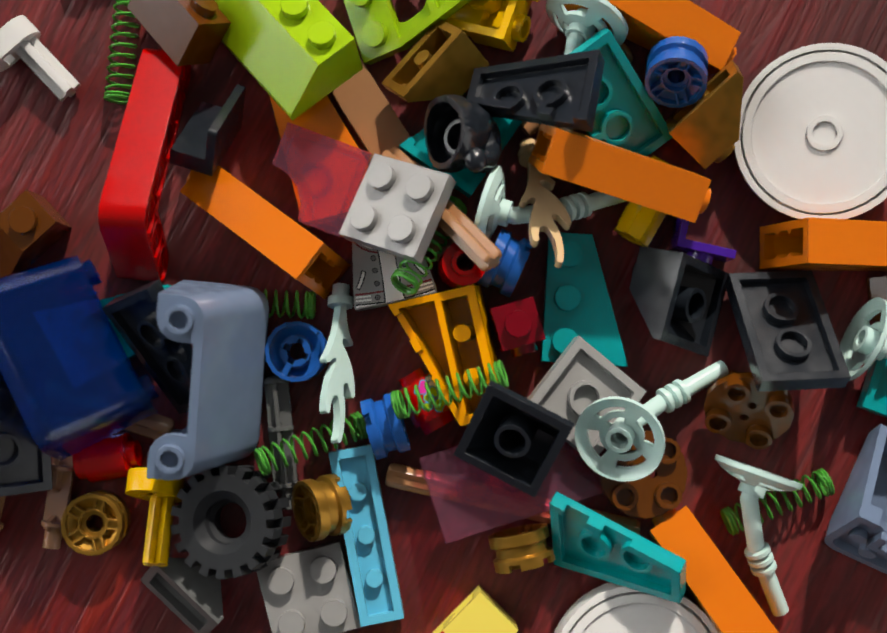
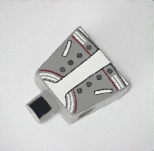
[352,242,437,312]

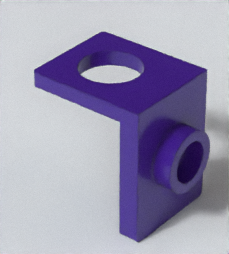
[669,217,737,265]

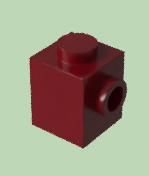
[488,297,546,358]

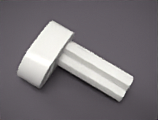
[0,15,80,101]

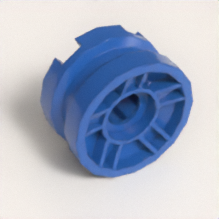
[645,36,708,108]
[478,228,532,298]
[265,321,327,382]
[360,393,411,460]

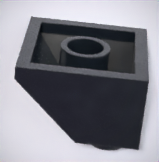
[629,246,729,357]
[453,380,575,498]

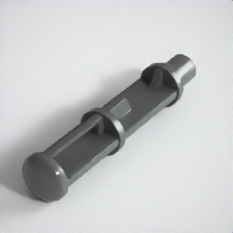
[263,374,298,510]

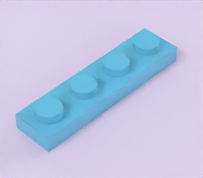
[328,444,405,627]

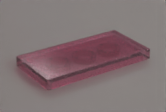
[419,442,603,545]

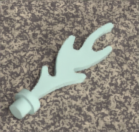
[319,283,355,444]

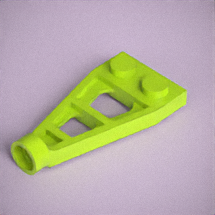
[343,0,471,65]

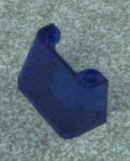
[0,255,159,461]

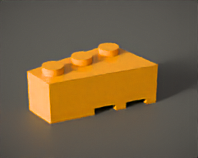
[388,284,499,426]

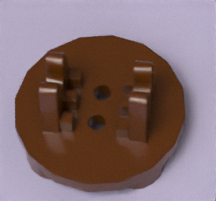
[704,369,794,449]
[599,430,688,519]

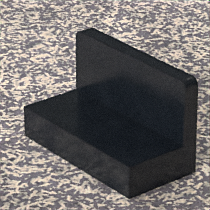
[169,84,246,176]

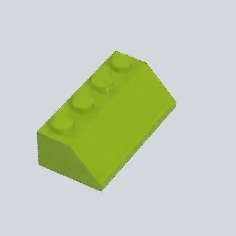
[215,0,363,121]

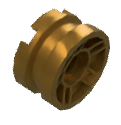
[292,474,352,542]
[60,490,131,556]
[488,523,555,574]

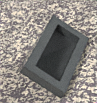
[140,557,224,633]

